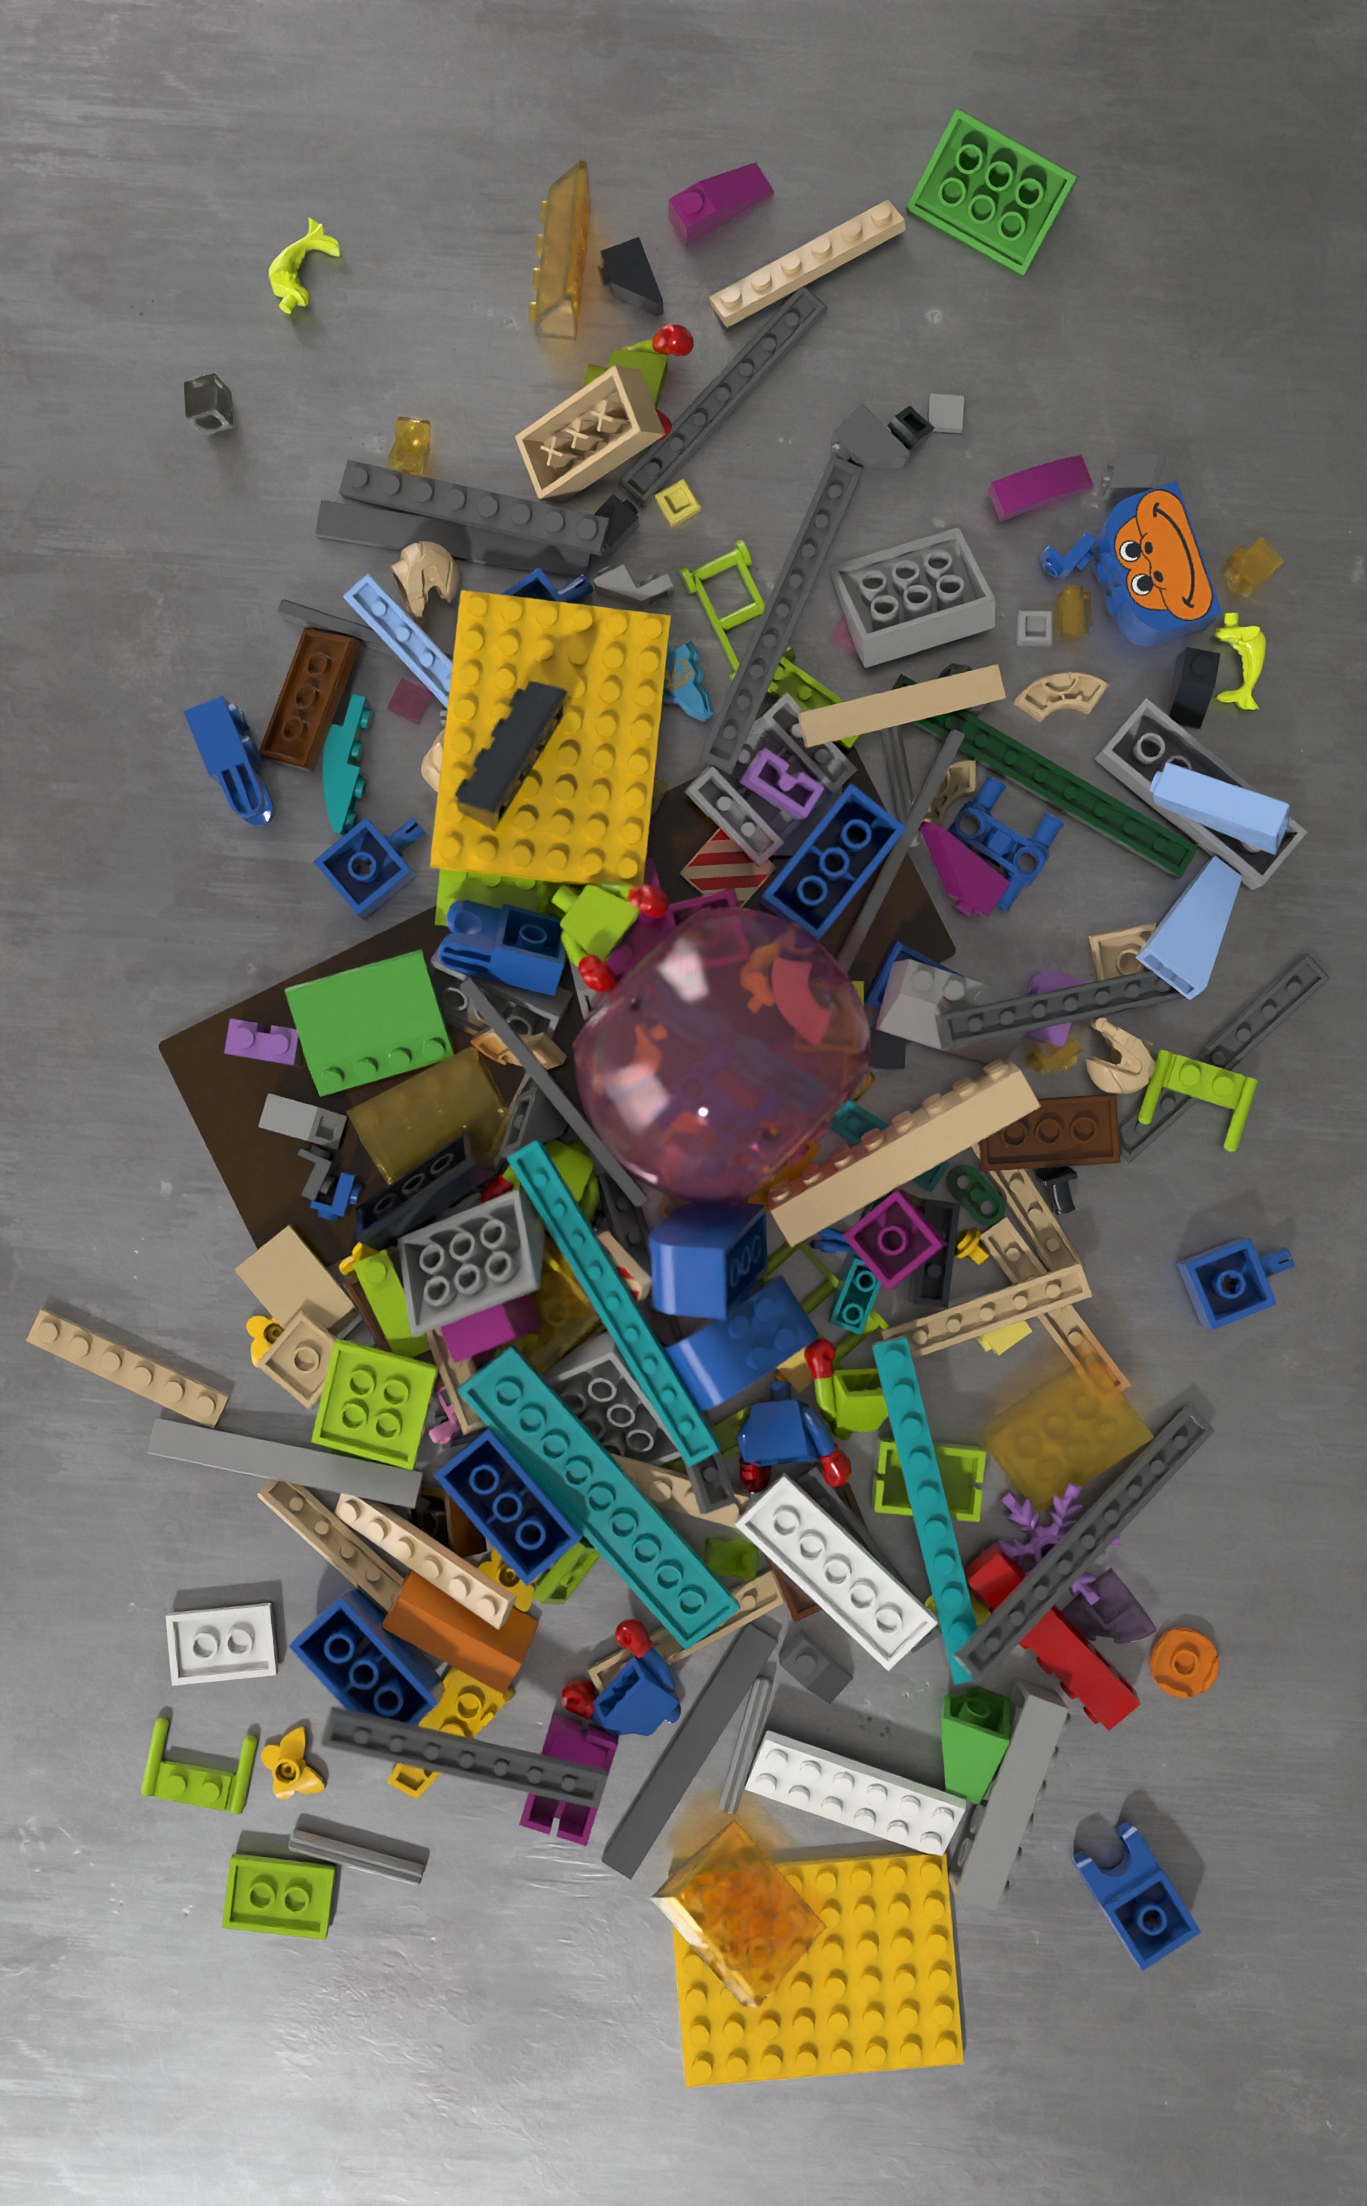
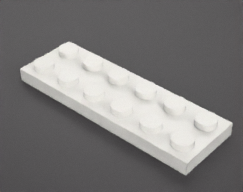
[735,1472,938,1671]
[744,1730,966,1856]

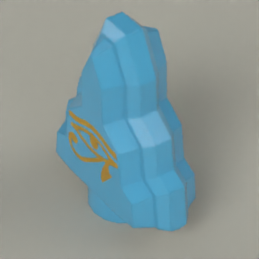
[662,641,714,722]

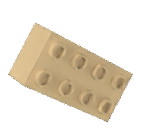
[515,365,665,502]

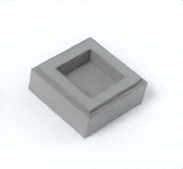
[928,393,964,433]
[1016,609,1053,647]

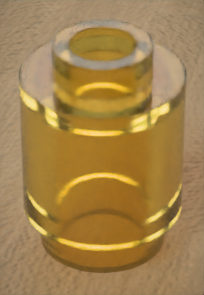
[1056,585,1092,639]

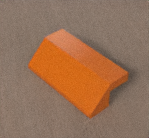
[381,1569,539,1694]

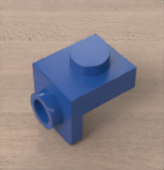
[1039,532,1097,581]
[310,1172,363,1221]

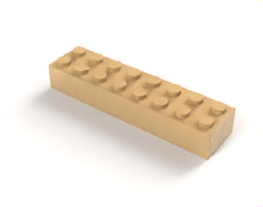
[766,1059,1041,1247]

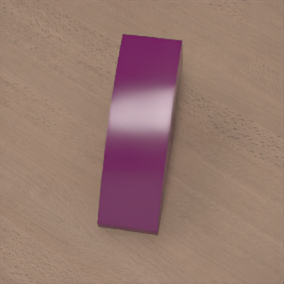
[988,455,1094,522]

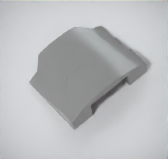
[684,693,858,867]

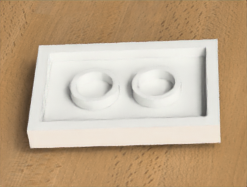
[166,1603,279,1686]

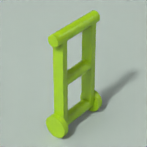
[679,539,796,683]
[757,1237,889,1370]

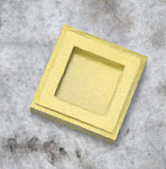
[655,478,701,528]

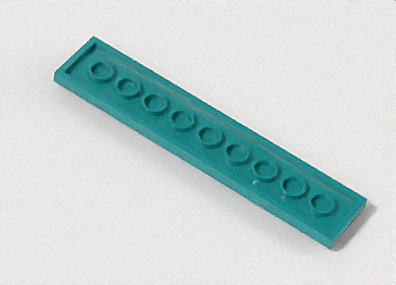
[457,1343,740,1651]

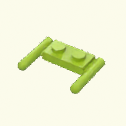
[1138,1049,1258,1152]
[141,1718,257,1814]

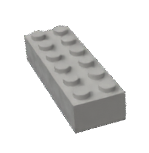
[1094,698,1307,890]
[948,1678,1071,1912]

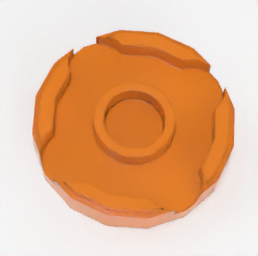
[1148,1626,1220,1699]

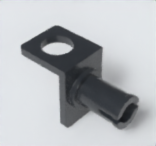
[1033,1166,1078,1215]

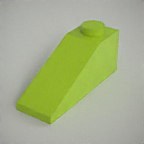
[352,1250,431,1358]

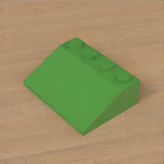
[906,108,1080,276]
[285,949,455,1097]

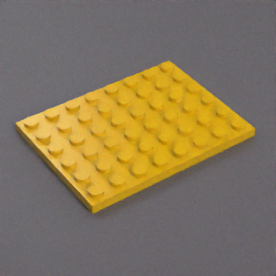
[430,590,671,886]
[668,1851,964,2087]

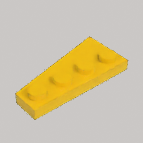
[386,1666,516,1800]

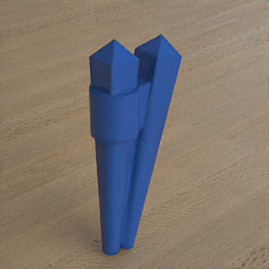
[809,1227,850,1253]

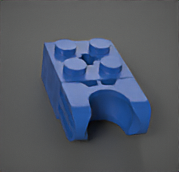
[183,695,275,826]
[438,900,566,996]
[1072,1821,1201,1971]

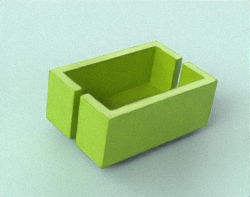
[871,1436,986,1522]

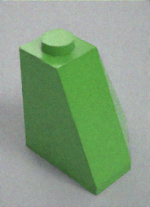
[941,1686,1010,1805]

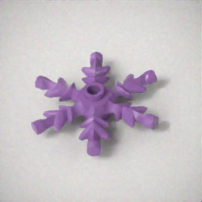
[981,1482,1121,1605]

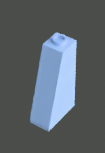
[1150,763,1290,855]
[1135,856,1242,1000]

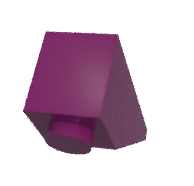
[669,162,774,246]
[920,821,1010,917]

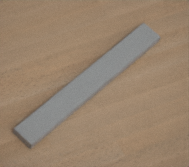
[146,1418,425,1509]

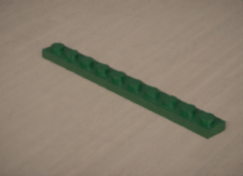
[891,674,1199,879]

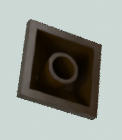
[407,1486,487,1558]

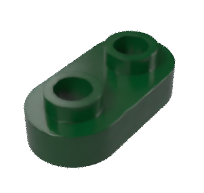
[946,1165,1006,1225]

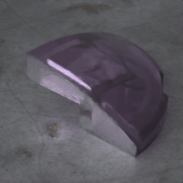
[1061,1568,1157,1644]

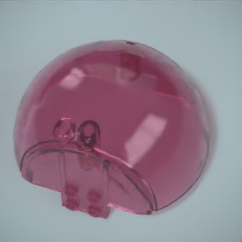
[572,906,873,1207]

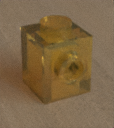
[1223,536,1285,598]

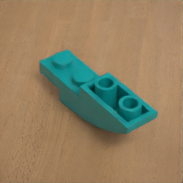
[323,693,373,838]
[828,1194,890,1335]

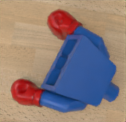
[737,1382,852,1494]
[561,1619,681,1737]

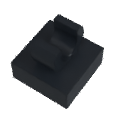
[887,405,935,450]

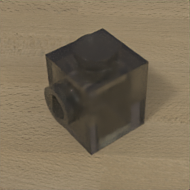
[184,373,233,436]

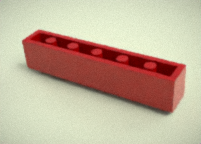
[964,1542,1141,1731]

